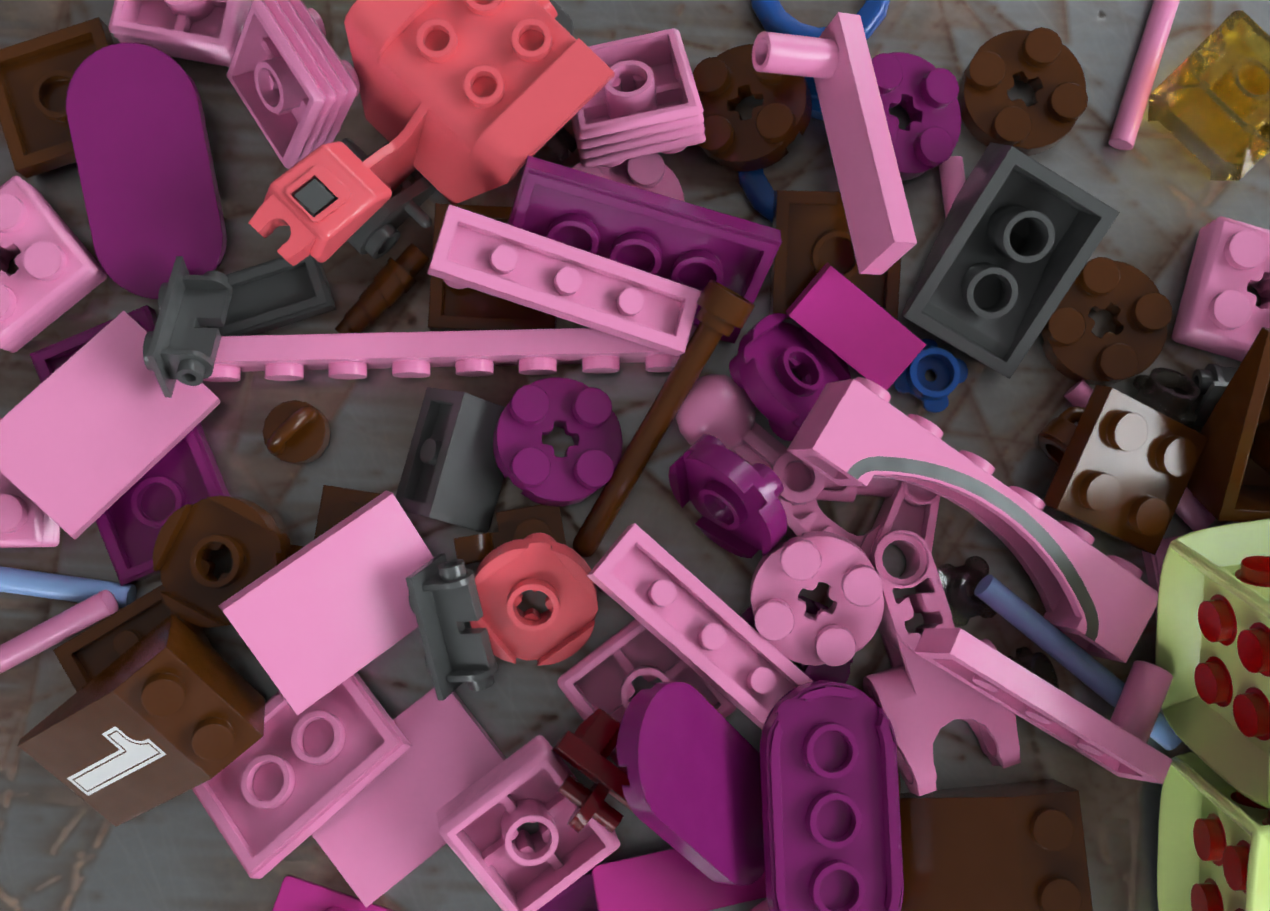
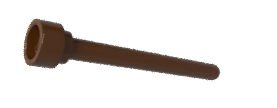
[573,279,755,557]

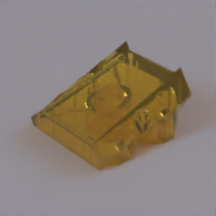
[1148,10,1270,181]

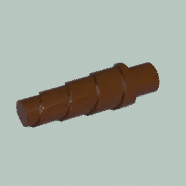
[335,243,430,333]

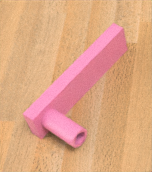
[752,12,917,275]
[427,204,701,357]
[587,523,813,730]
[914,628,1173,784]

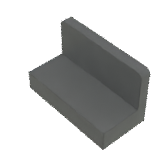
[396,387,505,533]

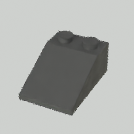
[901,142,1120,379]

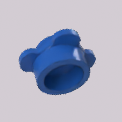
[893,339,968,413]

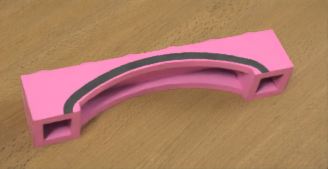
[787,377,1158,663]

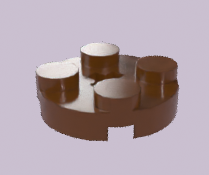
[957,27,1088,156]
[693,44,812,171]
[1041,257,1172,385]
[152,495,291,628]

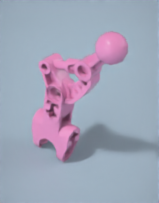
[675,374,1021,796]

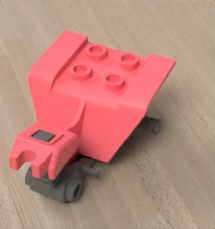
[248,0,615,267]

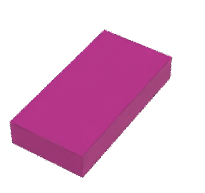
[786,262,926,390]

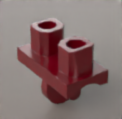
[552,708,633,833]

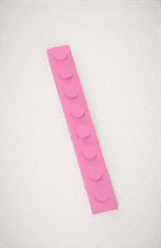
[203,325,697,383]

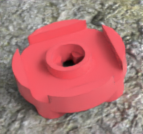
[470,533,598,666]

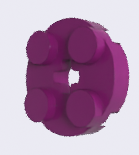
[871,52,961,181]
[729,313,851,441]
[493,377,623,507]
[668,434,787,558]

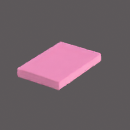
[0,310,220,540]
[218,490,434,716]
[192,672,412,879]
[311,687,506,908]

